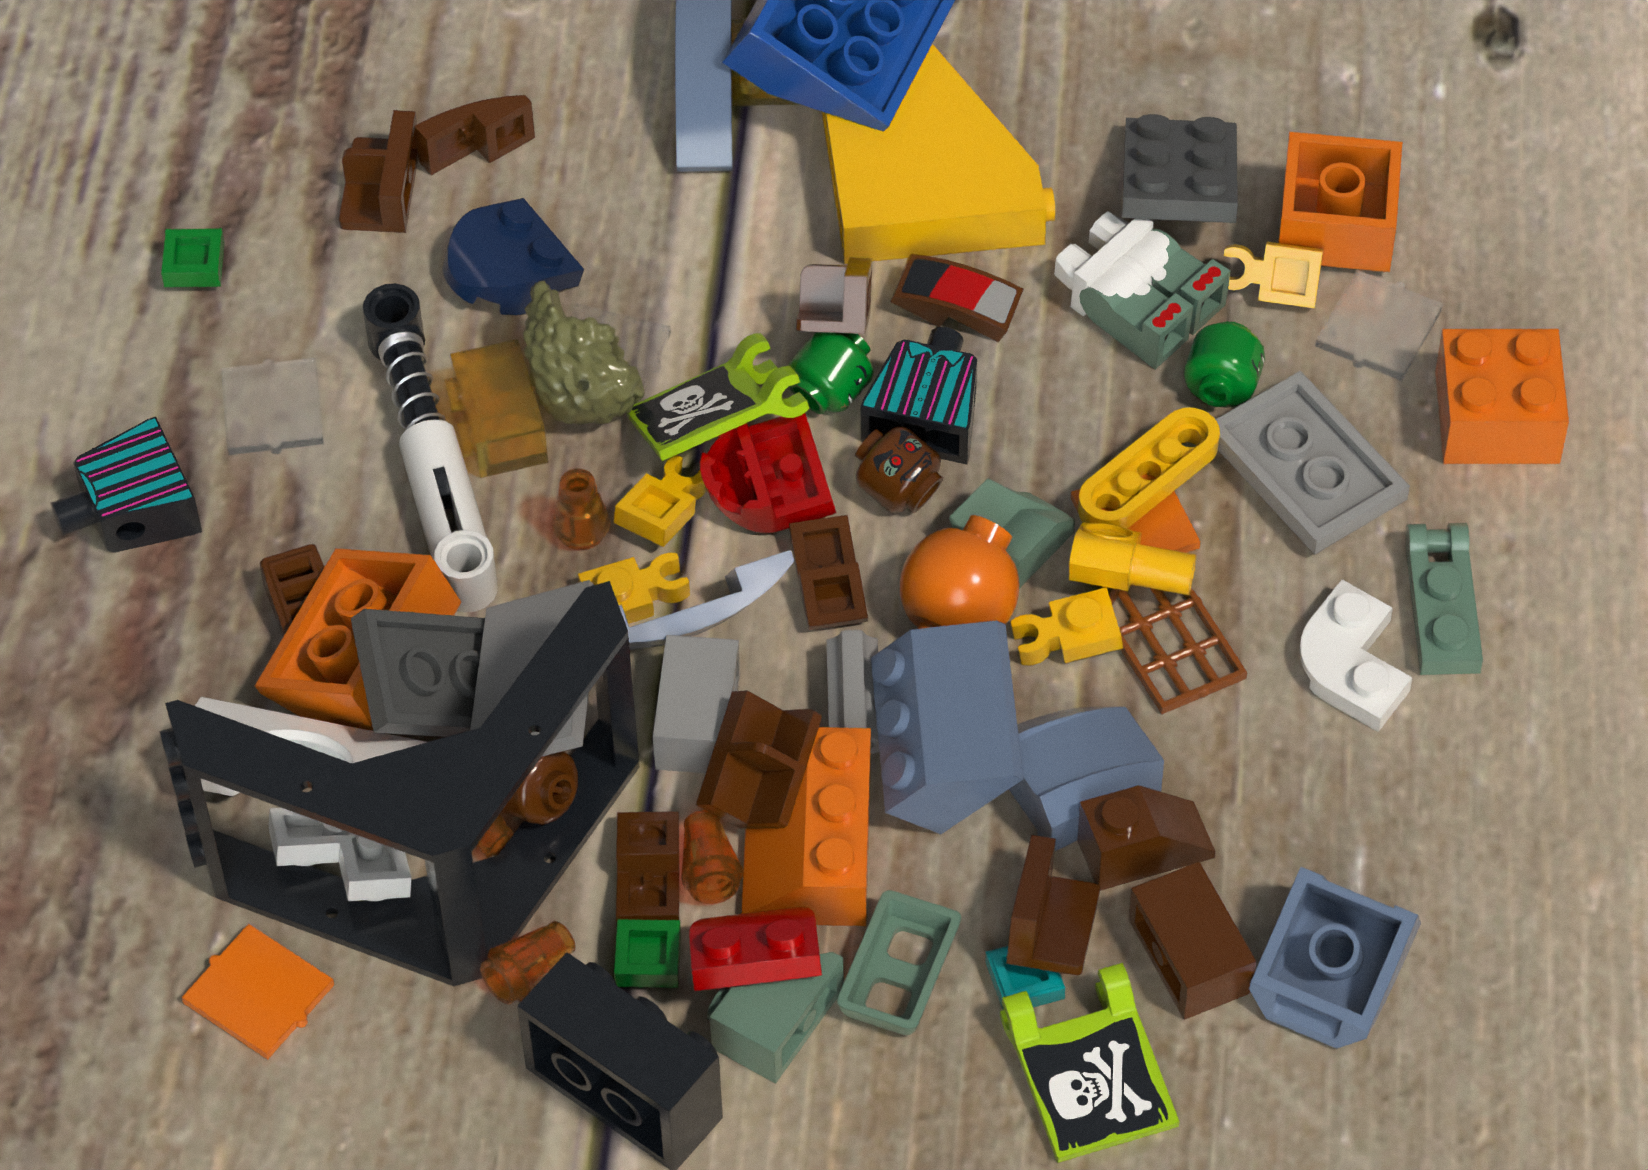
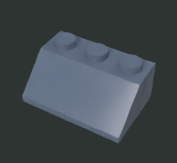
[871,620,1023,834]

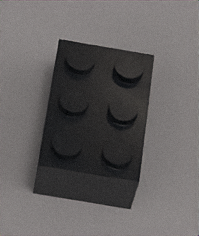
[517,952,723,1170]

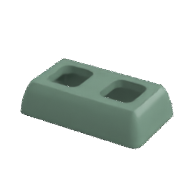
[837,890,961,1036]

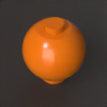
[899,515,1019,629]

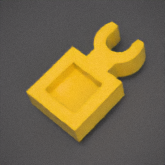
[1224,242,1323,308]
[614,455,706,547]
[578,553,690,624]
[1010,587,1123,666]

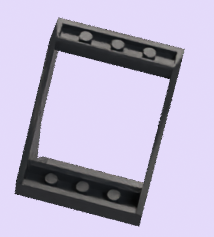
[159,581,640,987]

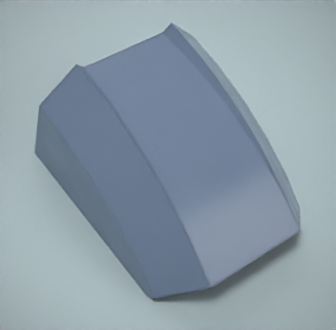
[1009,707,1164,851]
[1249,867,1421,1049]

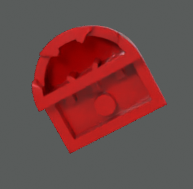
[700,413,837,533]
[689,906,822,991]

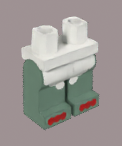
[1054,211,1231,370]

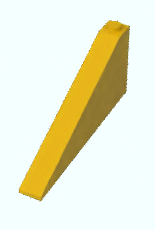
[821,44,1055,264]

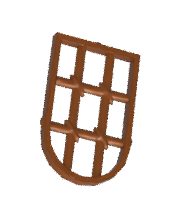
[1109,585,1247,715]

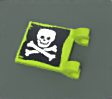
[627,333,810,461]
[1000,963,1180,1163]

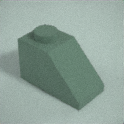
[707,952,844,1084]

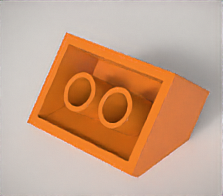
[255,548,461,734]
[741,727,871,926]

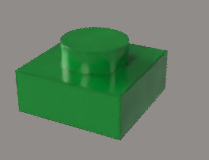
[161,228,225,287]
[614,919,681,988]

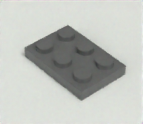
[1122,114,1238,223]
[351,609,485,737]

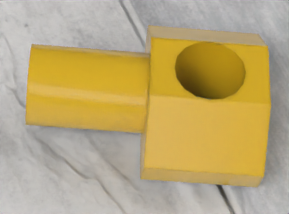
[1069,522,1197,595]

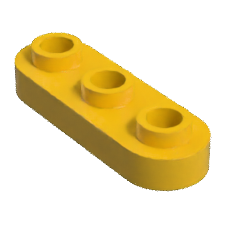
[1078,407,1220,529]

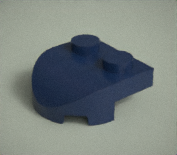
[442,198,584,315]

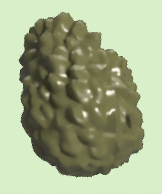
[523,281,645,425]

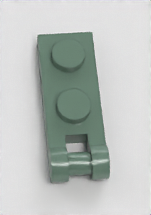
[1405,523,1483,675]

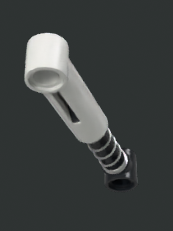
[363,283,498,613]

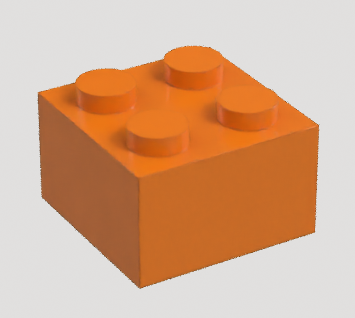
[1278,132,1403,272]
[1435,329,1569,464]

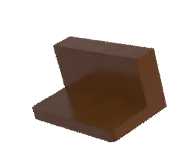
[1006,835,1100,976]

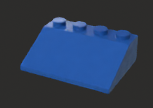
[722,0,955,132]

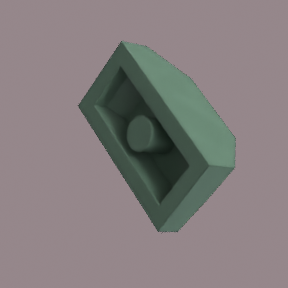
[949,478,1075,589]

